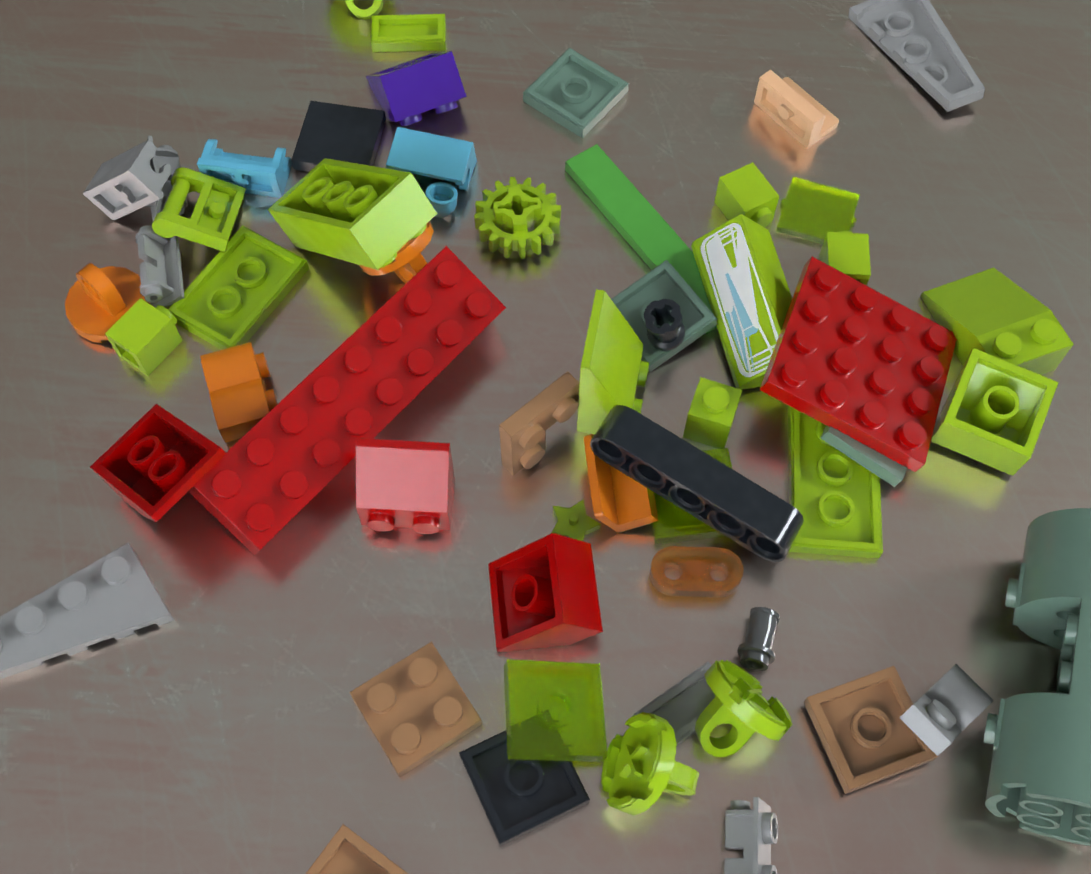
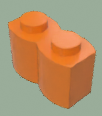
[200,342,278,443]

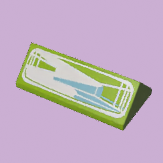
[691,214,792,390]

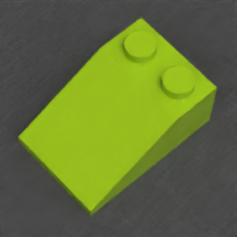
[920,267,1074,375]
[577,289,649,434]

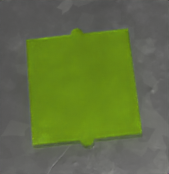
[776,177,860,244]

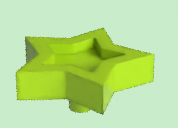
[551,499,601,541]

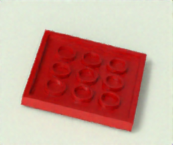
[760,256,957,472]

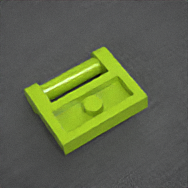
[152,167,246,252]

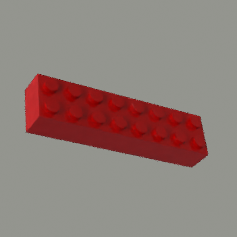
[189,246,506,555]

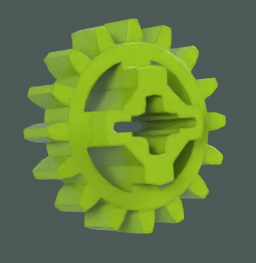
[474,177,561,259]

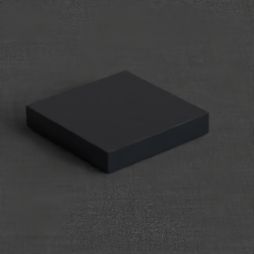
[291,101,386,171]
[459,711,590,847]

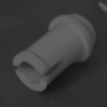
[737,607,780,671]

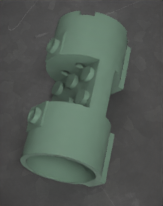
[984,508,1091,846]

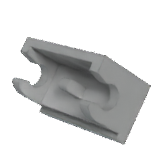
[83,140,171,221]

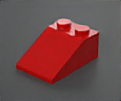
[90,404,226,522]

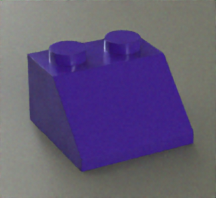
[366,51,467,126]

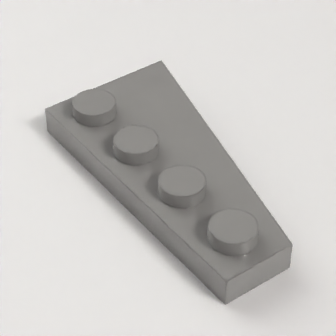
[848,0,985,112]
[0,543,175,679]

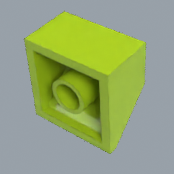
[931,348,1059,476]

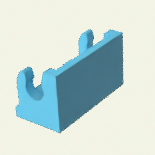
[386,127,477,191]
[197,139,292,198]

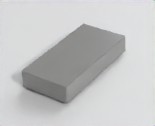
[632,661,716,747]

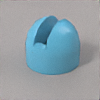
[425,182,458,218]

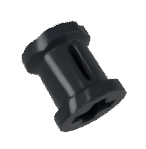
[644,298,685,351]

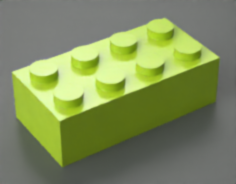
[268,158,437,270]

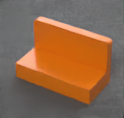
[584,434,659,533]

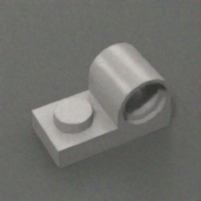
[900,664,994,756]

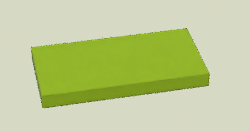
[788,405,883,558]

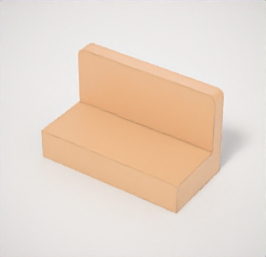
[754,69,839,148]

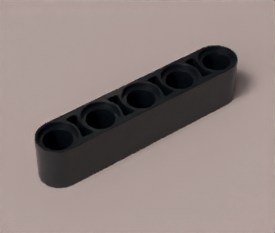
[590,405,804,562]

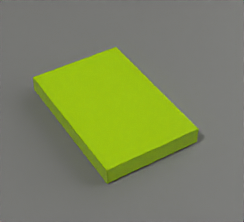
[168,225,309,350]

